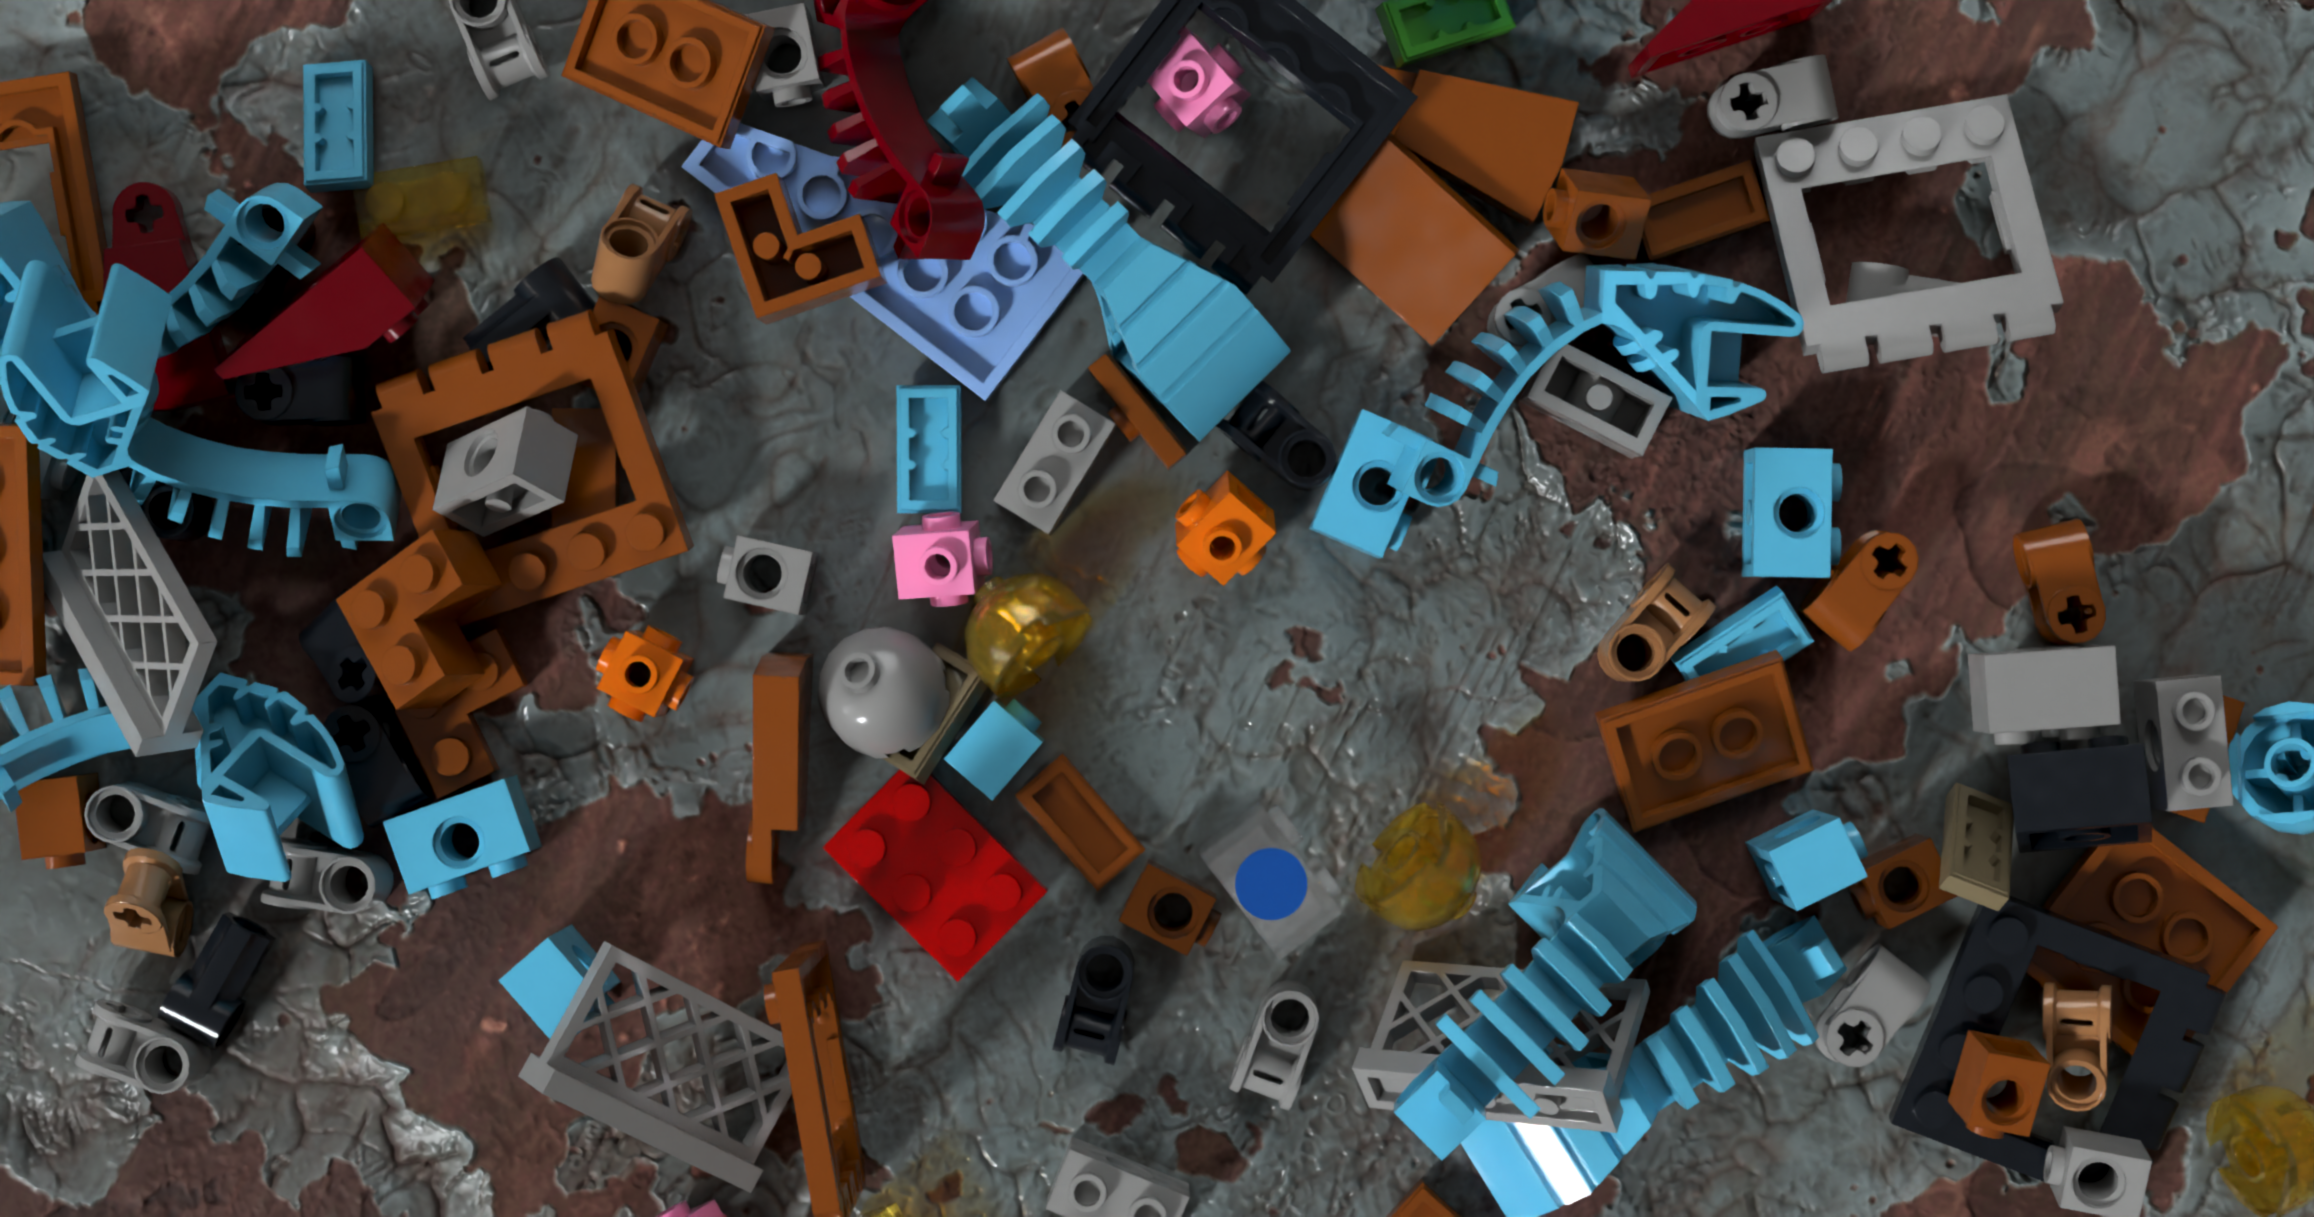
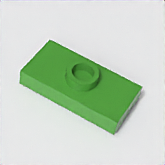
[1375,0,1516,69]

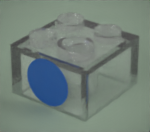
[1198,800,1343,960]

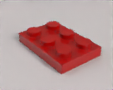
[822,770,1048,982]

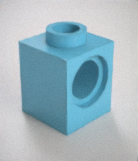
[944,698,1045,801]

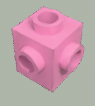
[1148,27,1251,139]
[892,512,993,607]

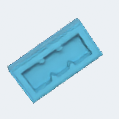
[303,60,374,193]
[896,385,962,514]
[1671,585,1814,681]

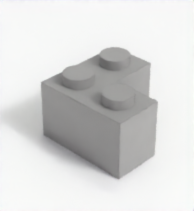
[1968,644,2121,745]

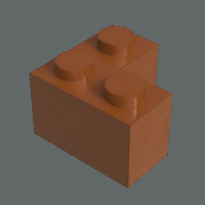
[714,173,887,325]
[336,529,503,710]

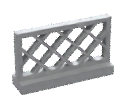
[43,470,218,757]
[518,941,792,1193]
[1352,960,1650,1133]

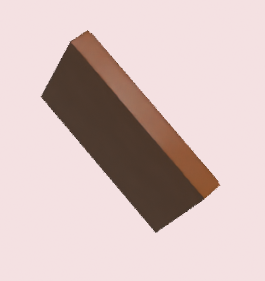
[561,0,775,149]
[1310,133,1519,346]
[1595,650,1814,833]

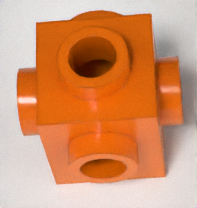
[1175,470,1277,586]
[596,625,694,722]

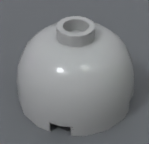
[818,626,950,759]

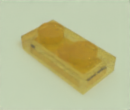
[353,156,492,239]

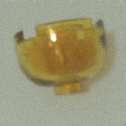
[964,573,1093,698]
[1355,801,1482,932]
[2206,1085,2314,1217]

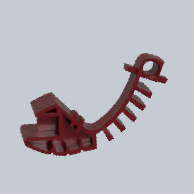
[813,0,985,260]

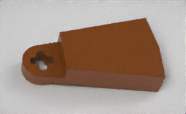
[1378,65,1579,227]
[746,652,814,884]

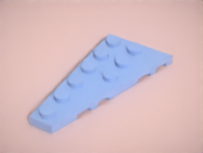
[681,123,1084,402]

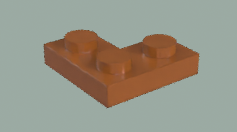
[395,628,529,799]

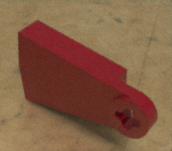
[103,182,236,411]

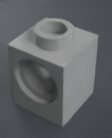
[745,3,826,107]
[717,535,819,615]
[2044,1126,2152,1217]

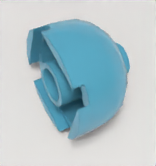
[2228,701,2314,835]

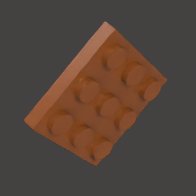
[2026,828,2278,1058]

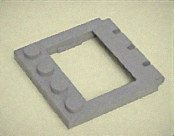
[1753,94,2064,374]

